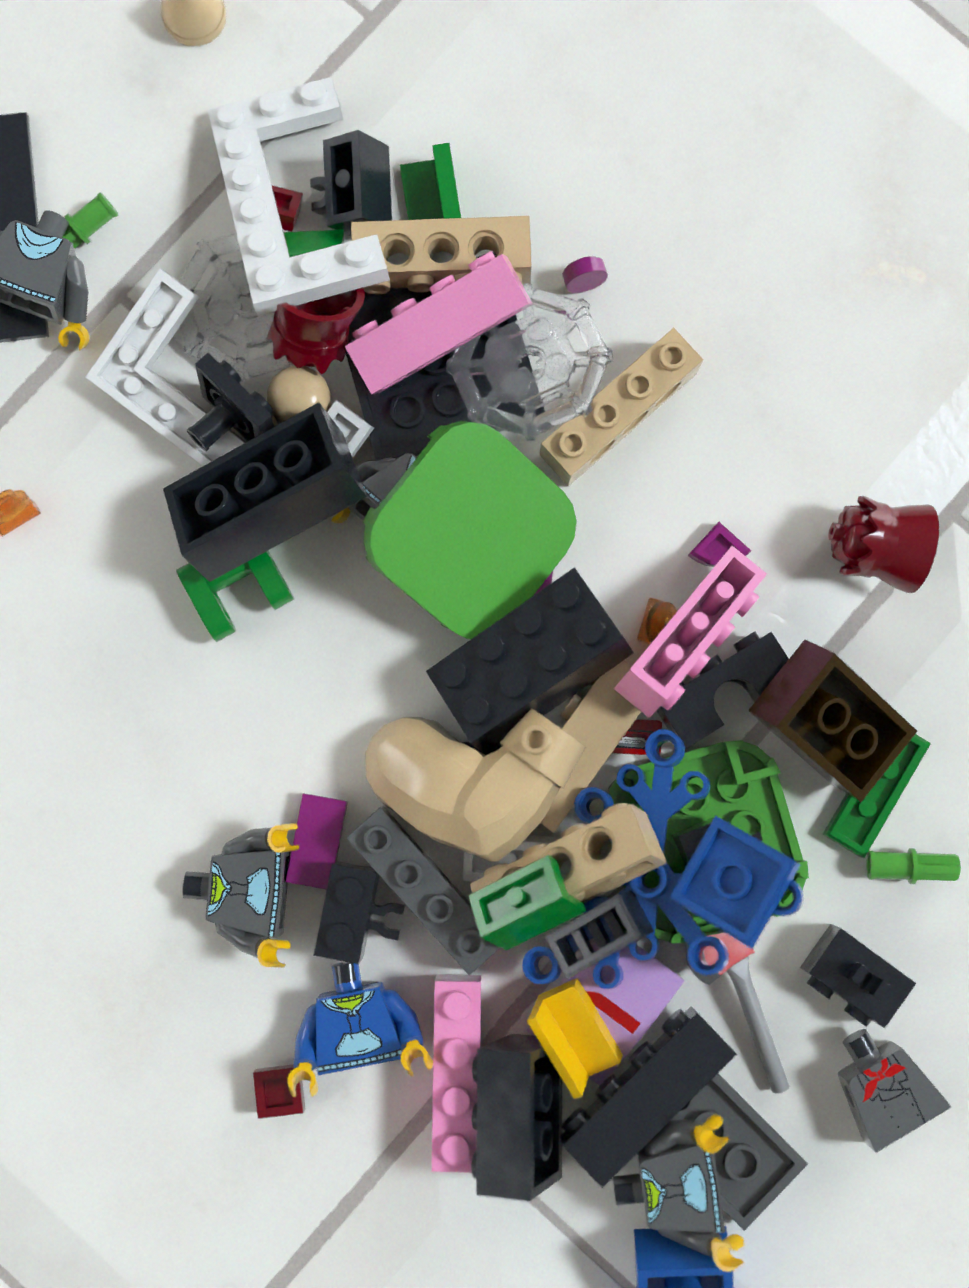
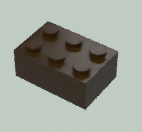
[748,639,917,802]

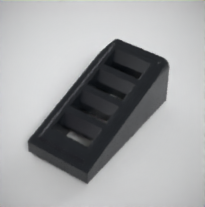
[545,891,653,979]

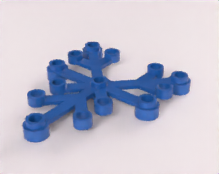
[522,729,803,989]

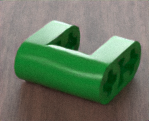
[176,550,294,642]

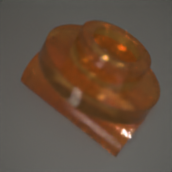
[0,489,41,536]
[636,598,677,645]

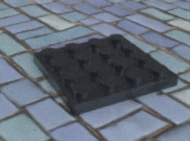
[346,252,546,460]

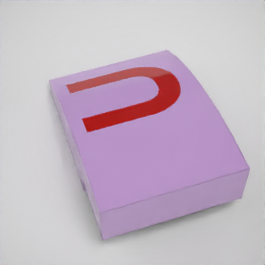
[527,940,684,1086]

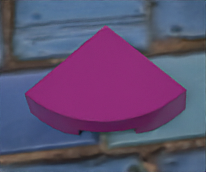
[688,522,752,567]

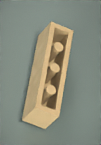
[540,661,641,833]

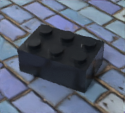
[471,1034,562,1202]

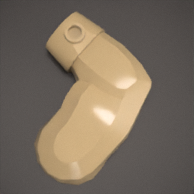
[365,708,586,862]

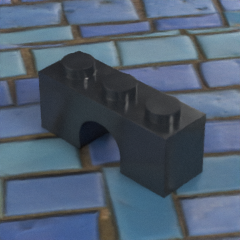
[657,631,789,749]

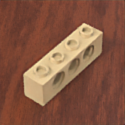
[351,216,532,294]
[539,327,704,486]
[470,803,667,903]

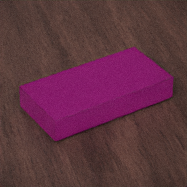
[286,793,348,890]

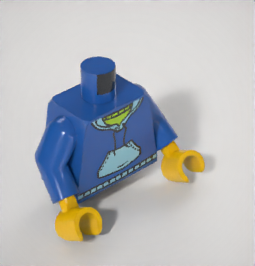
[288,962,433,1097]

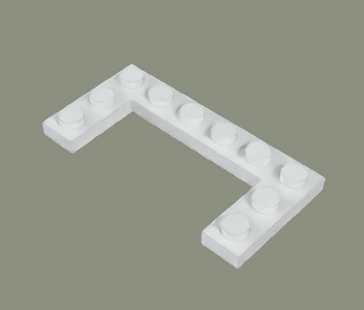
[208,77,390,316]
[86,269,374,466]

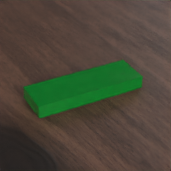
[822,734,931,858]

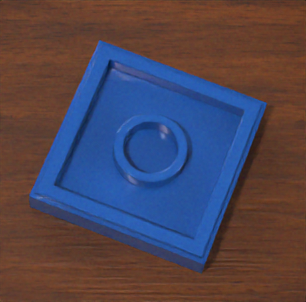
[668,816,801,949]

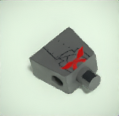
[837,1029,951,1153]

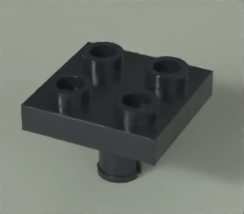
[187,352,274,452]

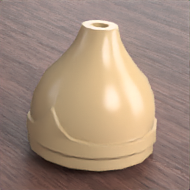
[161,0,226,46]

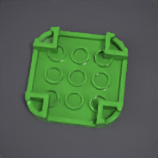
[362,421,577,639]
[603,740,809,944]

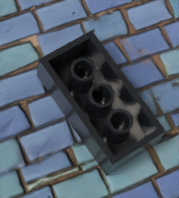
[163,402,367,582]
[426,567,634,755]

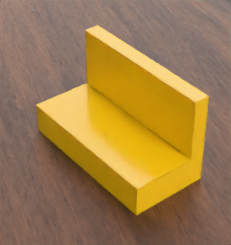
[527,977,623,1099]

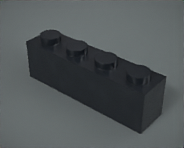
[560,1006,737,1188]

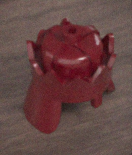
[267,288,365,374]
[828,496,939,593]

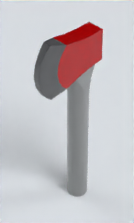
[686,930,790,1093]

